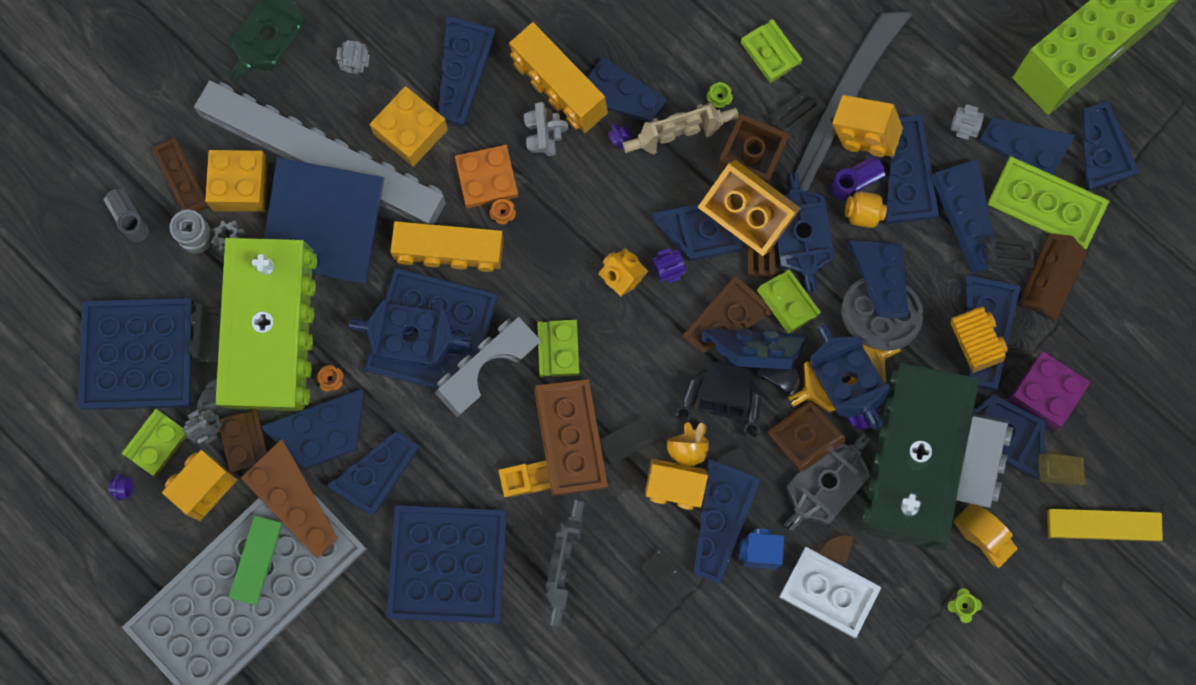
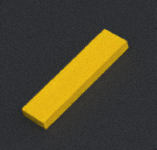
[1047,509,1163,542]

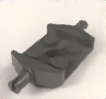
[783,433,871,533]
[546,500,585,628]

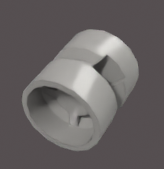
[170,209,214,254]

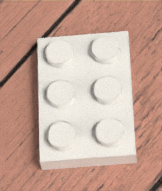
[779,547,881,638]

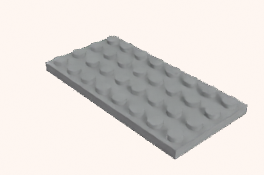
[122,494,367,685]

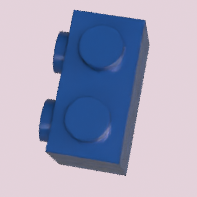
[738,529,784,570]

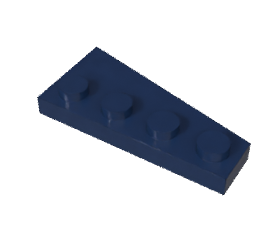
[439,15,497,127]
[930,159,999,274]
[966,275,1021,392]
[694,459,762,584]

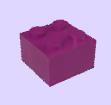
[1007,351,1090,433]

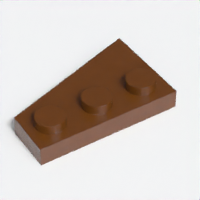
[681,275,773,355]

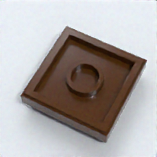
[767,400,846,473]

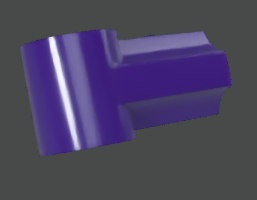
[830,156,885,200]

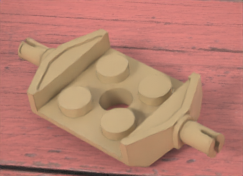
[623,103,739,154]

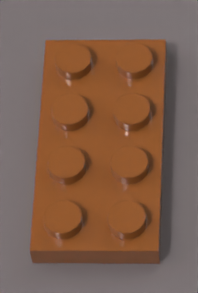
[534,379,608,496]

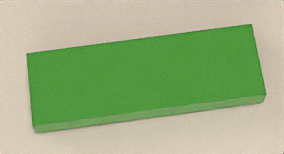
[229,516,283,606]

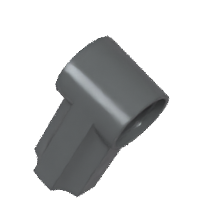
[103,188,149,242]

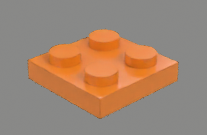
[455,145,518,208]

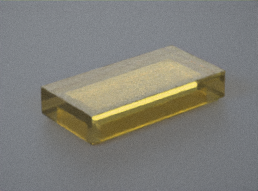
[1039,453,1086,486]

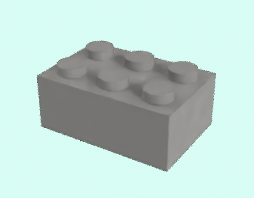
[956,413,1013,507]

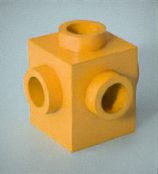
[598,249,648,297]

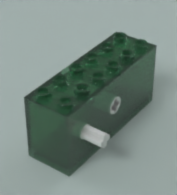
[862,363,979,551]

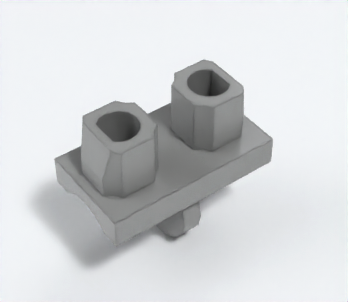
[524,102,568,156]

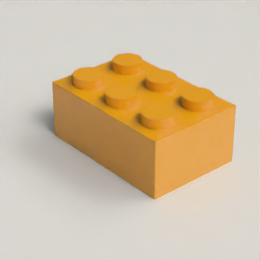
[698,160,801,256]

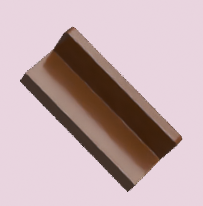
[1019,233,1087,321]

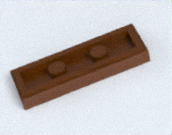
[151,137,209,213]

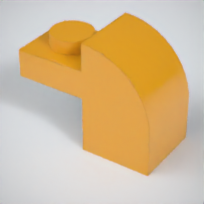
[953,503,1017,568]

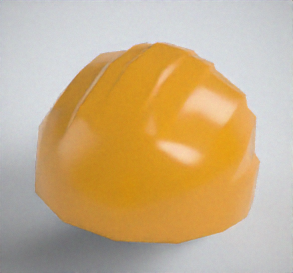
[667,422,709,467]

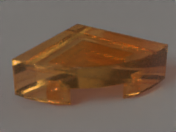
[819,536,854,564]

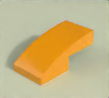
[499,461,551,498]

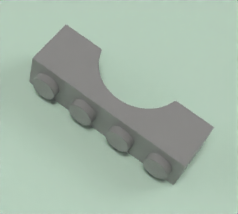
[435,317,541,417]

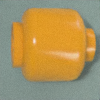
[845,191,887,228]

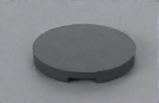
[841,278,923,351]

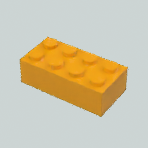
[509,22,608,134]

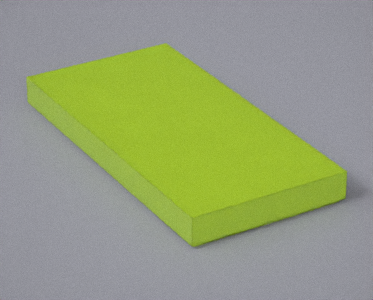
[987,156,1109,250]

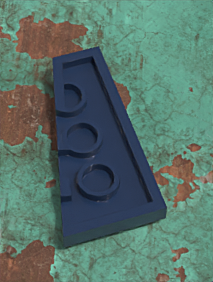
[884,115,939,224]

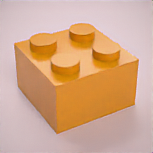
[370,86,448,167]
[832,95,903,157]
[205,150,269,212]
[162,450,238,521]

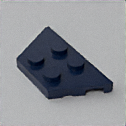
[652,204,743,262]
[701,329,806,369]
[262,389,365,470]
[945,395,1046,483]

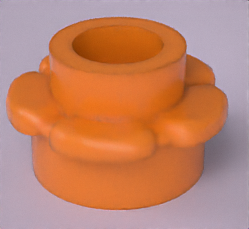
[489,199,516,225]
[316,365,344,392]

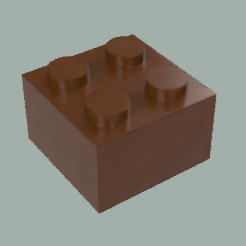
[717,113,790,184]

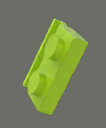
[740,19,803,83]
[757,269,821,334]
[537,320,579,377]
[122,409,187,477]

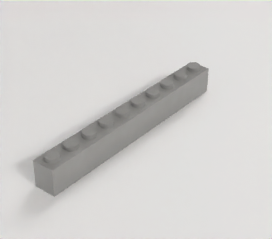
[194,80,446,225]

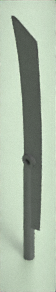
[793,11,912,192]

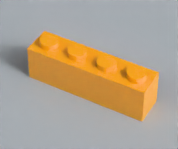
[391,221,504,272]

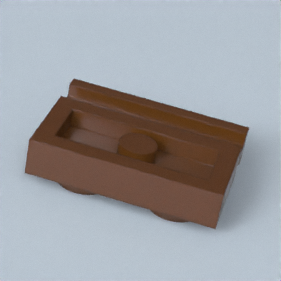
[219,409,268,474]

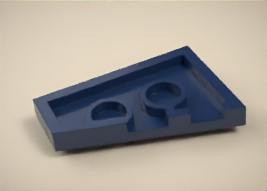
[588,57,667,122]
[1081,101,1139,191]
[978,118,1075,175]
[847,240,908,319]
[327,431,420,517]

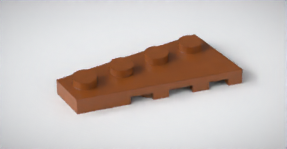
[241,439,339,559]

